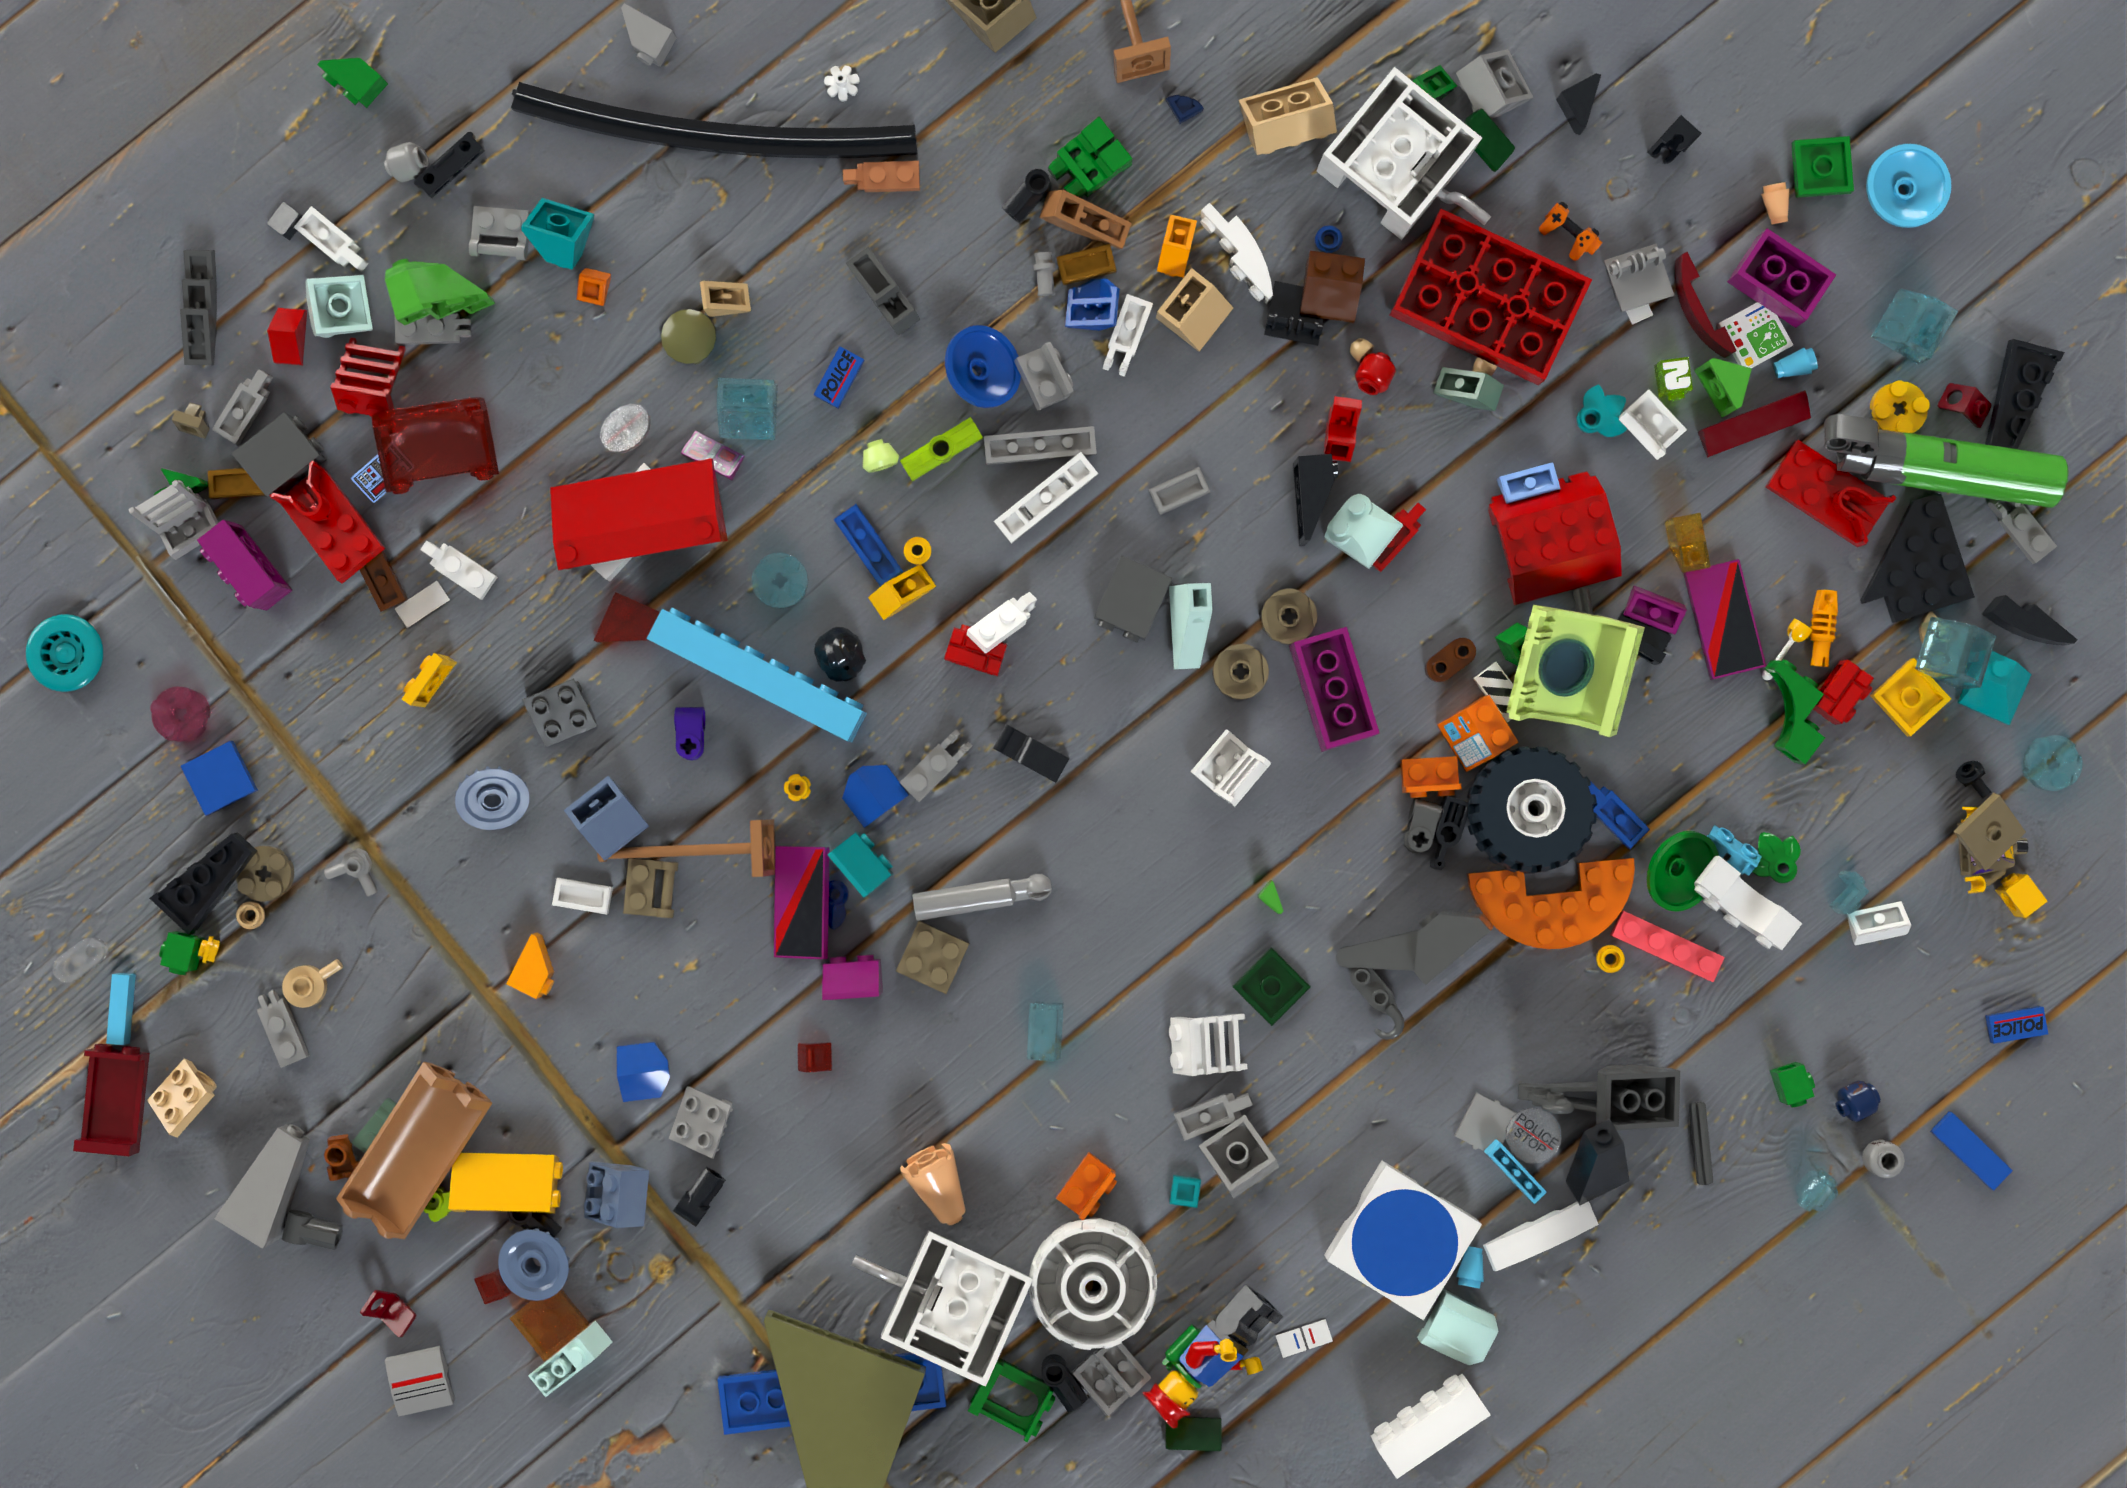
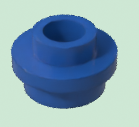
[1315,226,1343,253]

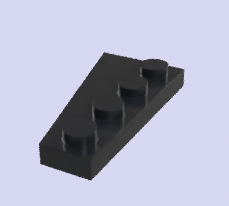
[1985,339,2065,449]
[149,832,257,935]

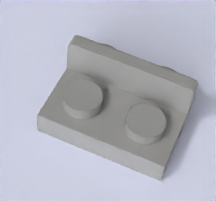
[1014,342,1073,411]

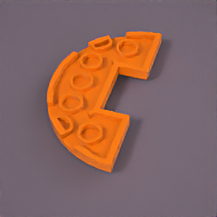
[1467,858,1635,949]

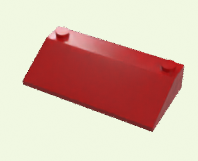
[550,458,728,570]

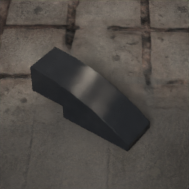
[1982,595,2078,646]

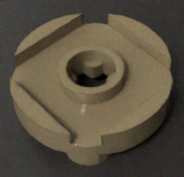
[1261,588,1317,645]
[1213,644,1269,700]
[236,846,294,902]

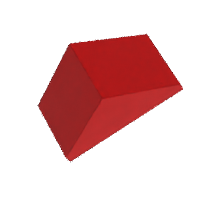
[267,308,307,366]

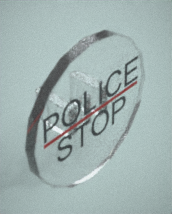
[600,404,651,454]
[1506,1108,1561,1163]

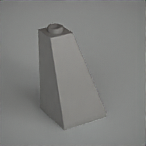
[215,1124,310,1249]

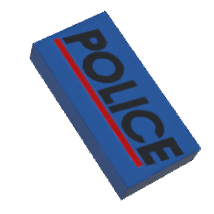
[813,346,865,409]
[1985,1006,2048,1044]

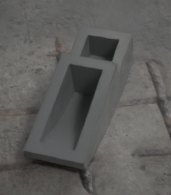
[846,247,920,335]

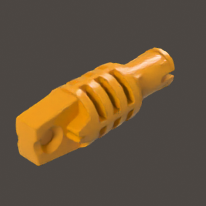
[1809,590,1838,667]

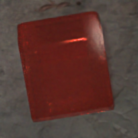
[798,1042,832,1073]
[474,1268,511,1304]

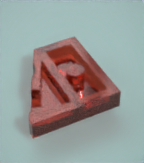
[593,592,660,643]

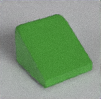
[1258,880,1283,914]

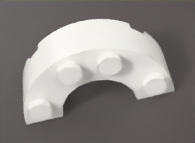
[1694,856,1802,950]

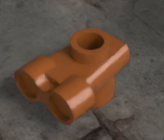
[324,1134,360,1181]

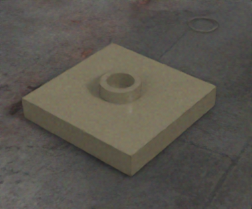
[1953,793,2026,871]

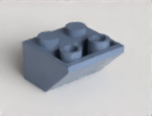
[564,776,649,860]
[584,1162,649,1228]

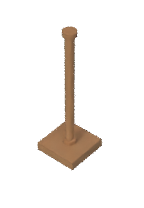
[1114,0,1171,83]
[597,819,775,877]

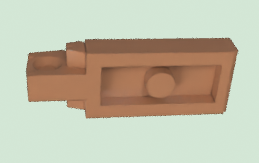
[843,161,920,192]

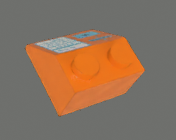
[1437,695,1519,772]

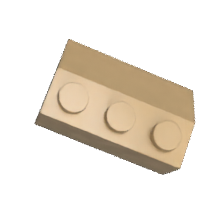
[1239,77,1337,155]

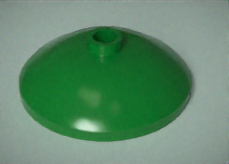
[1647,831,1719,911]

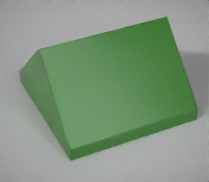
[1694,358,1752,418]

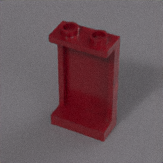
[73,1044,150,1157]

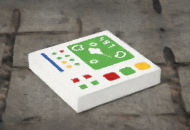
[1716,302,1793,368]

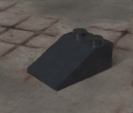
[1293,454,1338,546]

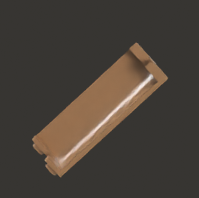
[336,1062,492,1239]

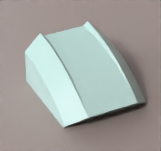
[1417,1289,1499,1365]

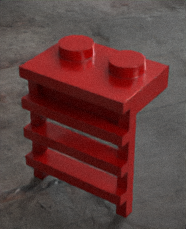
[330,337,406,419]

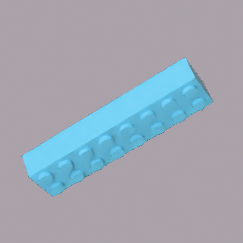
[647,607,867,742]

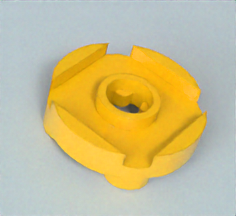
[1870,380,1930,434]

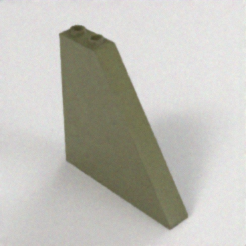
[764,1310,926,1488]

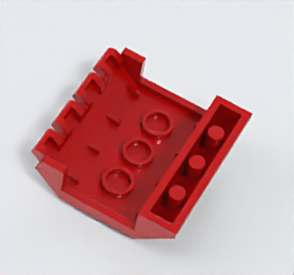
[1488,471,1622,605]

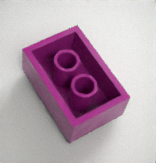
[1727,228,1836,328]
[197,519,293,611]

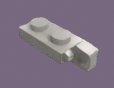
[212,369,273,445]
[1174,1092,1253,1141]

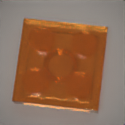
[509,1289,590,1362]

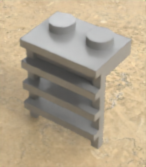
[128,480,219,560]

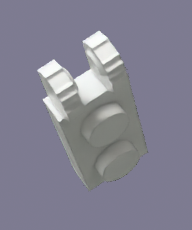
[1103,294,1153,377]

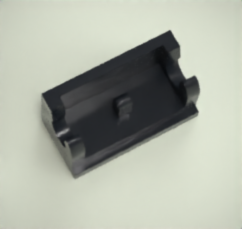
[1647,115,1702,164]

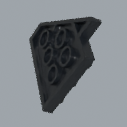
[1860,492,1975,623]

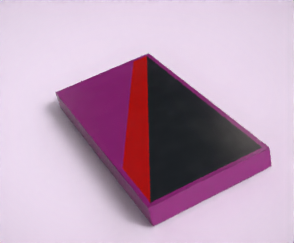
[1683,559,1766,680]
[774,846,830,959]

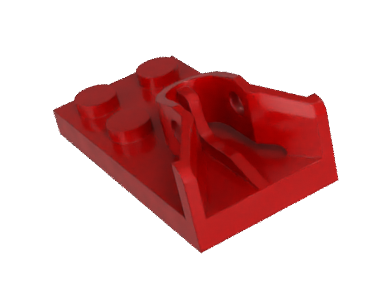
[1765,440,1896,547]
[269,460,386,584]

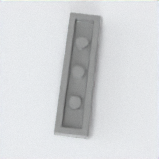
[984,426,1097,465]

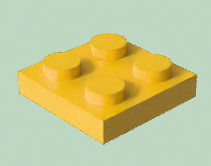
[402,653,457,707]
[1870,658,1951,737]

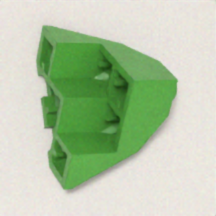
[385,259,495,326]

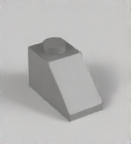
[621,3,677,67]

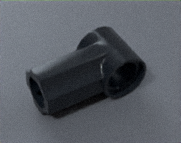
[1002,169,1051,224]
[673,1167,726,1227]
[507,1212,562,1238]
[1042,1354,1088,1413]

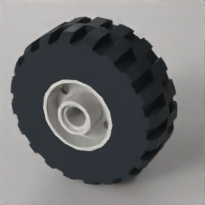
[1467,746,1597,874]

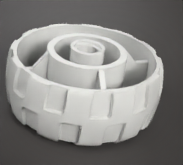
[1029,1217,1157,1350]

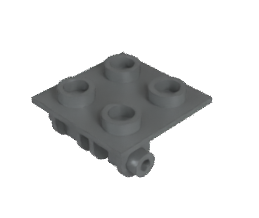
[522,678,597,747]

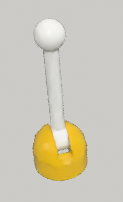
[1762,618,1813,680]

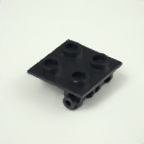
[1264,281,1323,346]

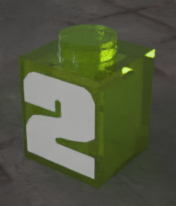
[1654,357,1693,401]

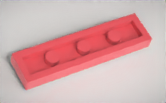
[1610,911,1725,982]

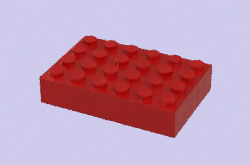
[1389,209,1592,386]

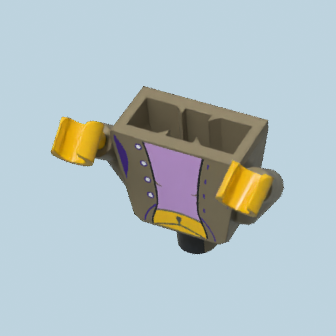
[1957,807,2028,894]

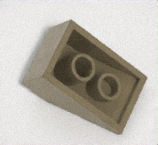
[946,0,1037,53]

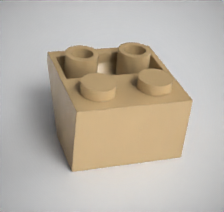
[1156,268,1233,352]

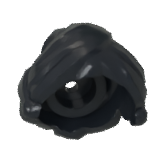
[814,627,866,682]

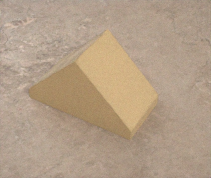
[700,281,751,317]

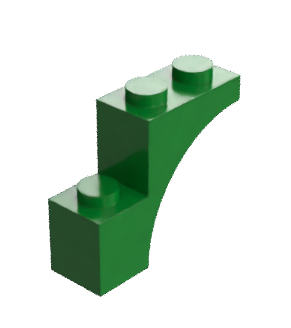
[1765,659,1825,765]

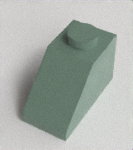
[1434,367,1504,411]

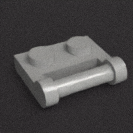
[469,206,531,260]

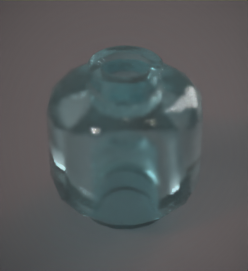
[1795,1169,1838,1212]

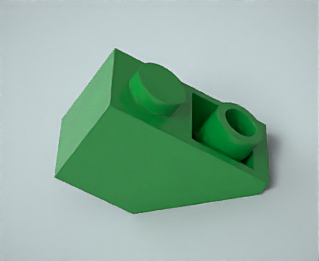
[317,58,388,108]

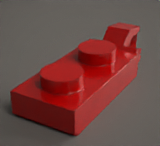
[1372,502,1426,573]

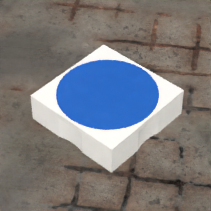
[1324,1161,1482,1320]

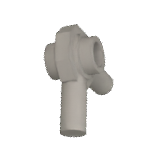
[324,848,377,896]

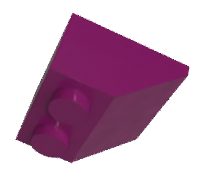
[822,954,883,1000]

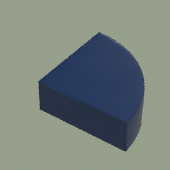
[1166,95,1204,125]

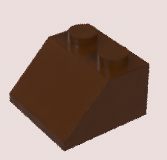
[1300,250,1365,323]

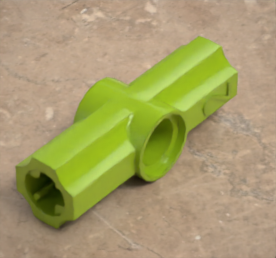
[900,417,983,482]

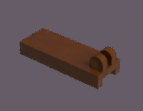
[360,533,408,612]

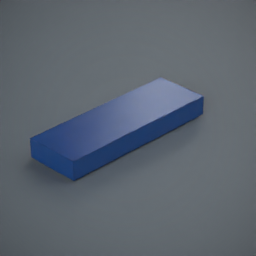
[833,504,904,587]
[1930,1111,2013,1191]

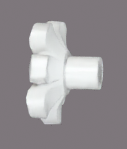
[824,66,860,102]

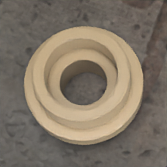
[236,901,265,929]

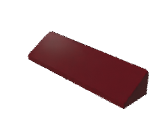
[1698,390,1811,458]

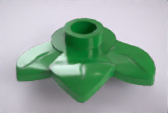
[1752,832,1801,883]

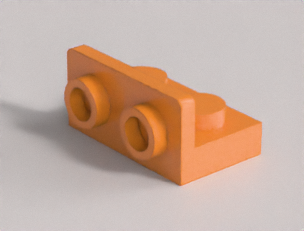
[1400,756,1462,798]
[1056,1152,1117,1220]

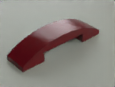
[1675,252,1737,358]

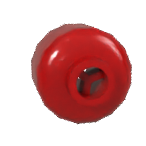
[1355,352,1396,395]

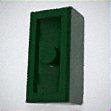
[1464,108,1515,172]
[1165,1417,1222,1451]

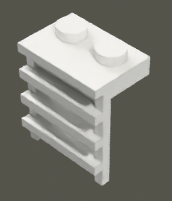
[1619,389,1687,460]
[1191,729,1271,807]
[1169,1013,1247,1076]

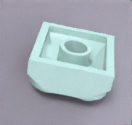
[306,275,373,338]
[1324,494,1403,569]

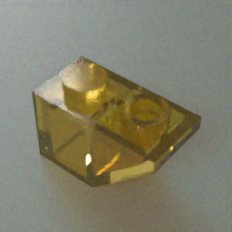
[1665,513,1711,573]

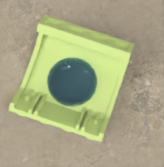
[1506,605,1645,737]

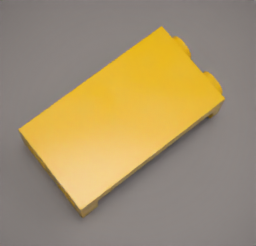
[448,1153,563,1214]

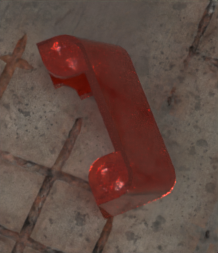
[372,397,499,494]

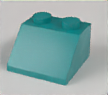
[827,832,893,898]

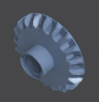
[455,766,530,830]
[498,1228,570,1301]

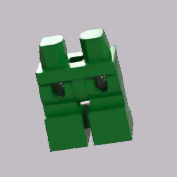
[1048,117,1133,198]

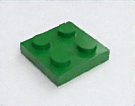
[1791,136,1854,198]

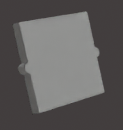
[1454,1093,1518,1151]

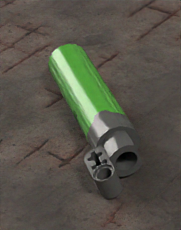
[1824,414,2069,508]

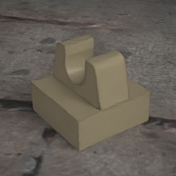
[172,402,209,439]

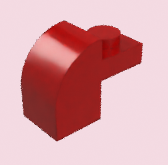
[1324,396,1362,462]

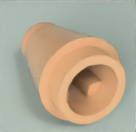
[1761,182,1789,225]

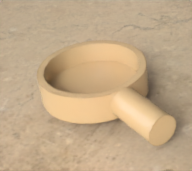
[282,959,343,1008]

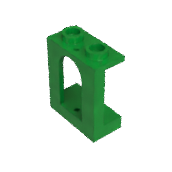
[968,1357,1056,1442]

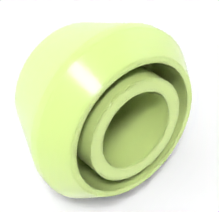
[863,439,899,473]

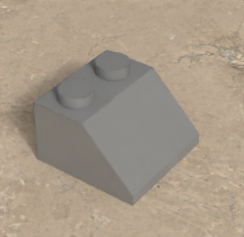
[1456,49,1534,119]
[1199,1115,1279,1199]

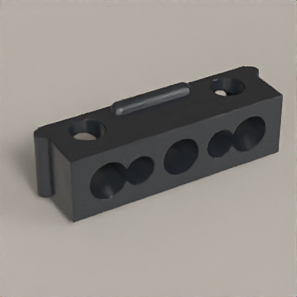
[414,132,485,198]

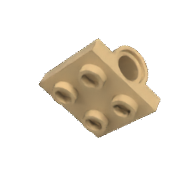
[147,1058,217,1138]

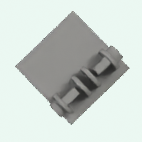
[1604,243,1674,313]
[669,1086,733,1159]

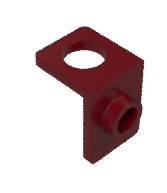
[1937,383,1992,428]
[360,1290,417,1337]

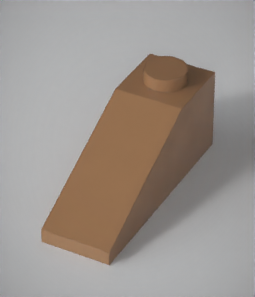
[1039,190,1131,249]

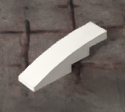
[1483,1201,1599,1271]

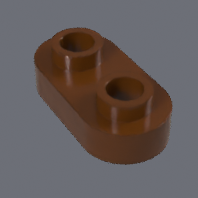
[1425,638,1476,682]

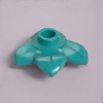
[1576,384,1627,437]

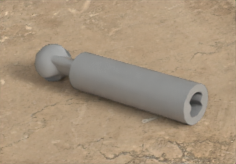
[913,874,1052,921]

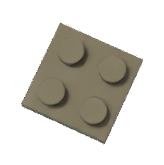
[896,920,970,994]

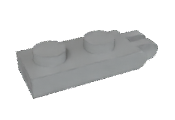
[395,314,471,345]
[257,990,310,1068]

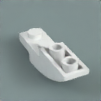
[1200,203,1273,304]

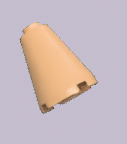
[900,1143,965,1225]

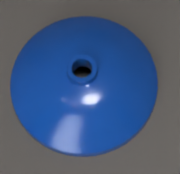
[945,325,1021,408]

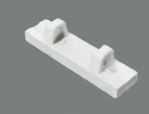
[994,452,1098,544]

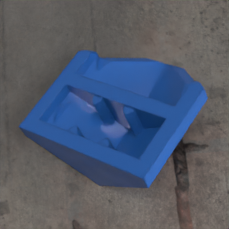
[1065,278,1120,331]
[842,765,909,828]
[617,1042,670,1102]

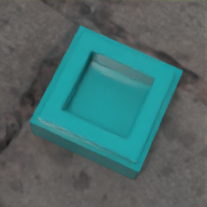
[1169,1175,1201,1208]

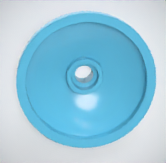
[1866,144,1951,228]

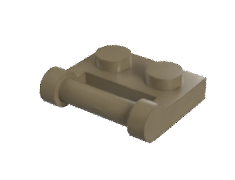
[623,858,679,918]

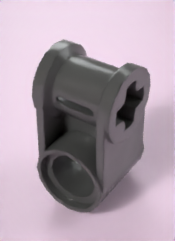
[1404,798,1442,853]

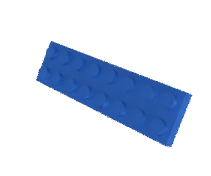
[717,1352,947,1435]

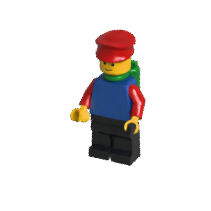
[1143,1285,1283,1428]

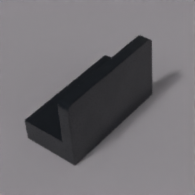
[1617,609,1672,665]

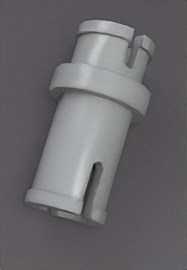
[1033,252,1055,296]

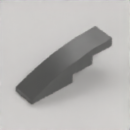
[180,250,217,365]

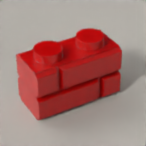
[944,624,1008,677]
[1813,659,1874,725]

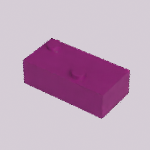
[1289,627,1380,752]

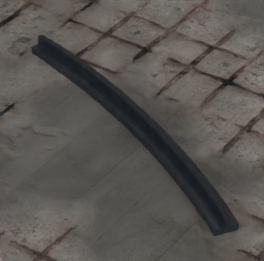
[511,82,918,158]

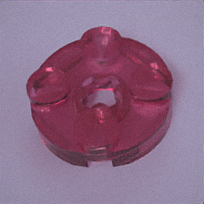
[150,686,211,742]

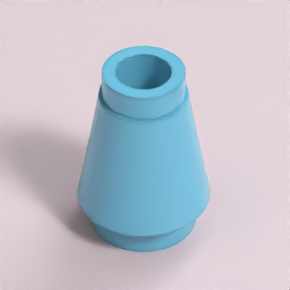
[1773,347,1818,379]
[1456,1246,1484,1289]

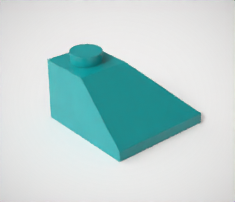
[521,198,594,270]
[1957,651,2032,725]

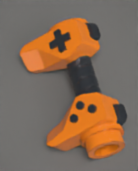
[1539,202,1603,261]

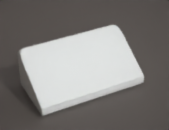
[1847,901,1911,945]

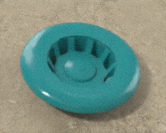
[26,614,103,692]

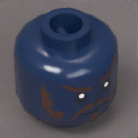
[1835,1080,1881,1122]

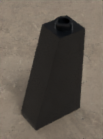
[1566,1119,1630,1206]

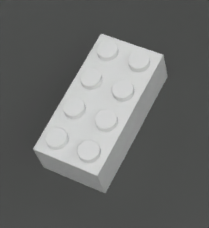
[1371,1374,1490,1479]

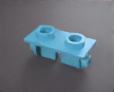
[1707,825,1762,876]

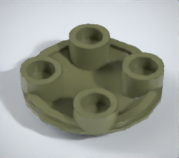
[661,309,716,364]

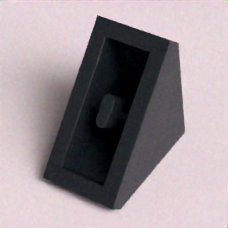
[1556,73,1601,135]

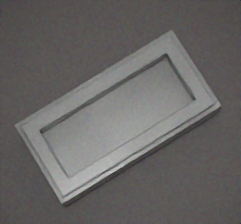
[1148,467,1210,515]

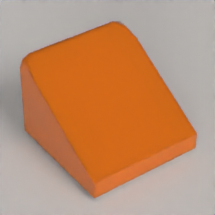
[576,268,611,306]

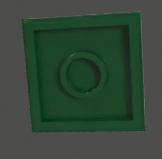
[1232,947,1311,1026]

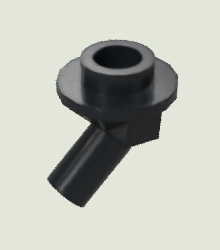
[1956,761,1992,799]

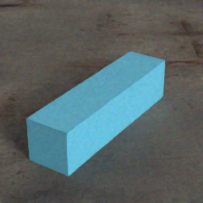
[106,973,136,1045]
[1484,1139,1547,1204]

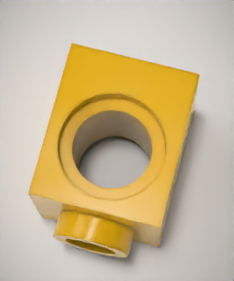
[1995,873,2048,918]

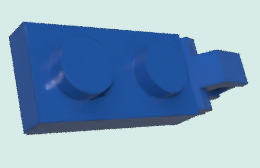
[1588,781,1650,849]

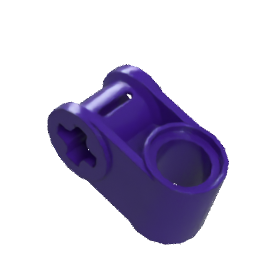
[674,707,706,761]

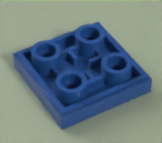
[181,741,258,816]

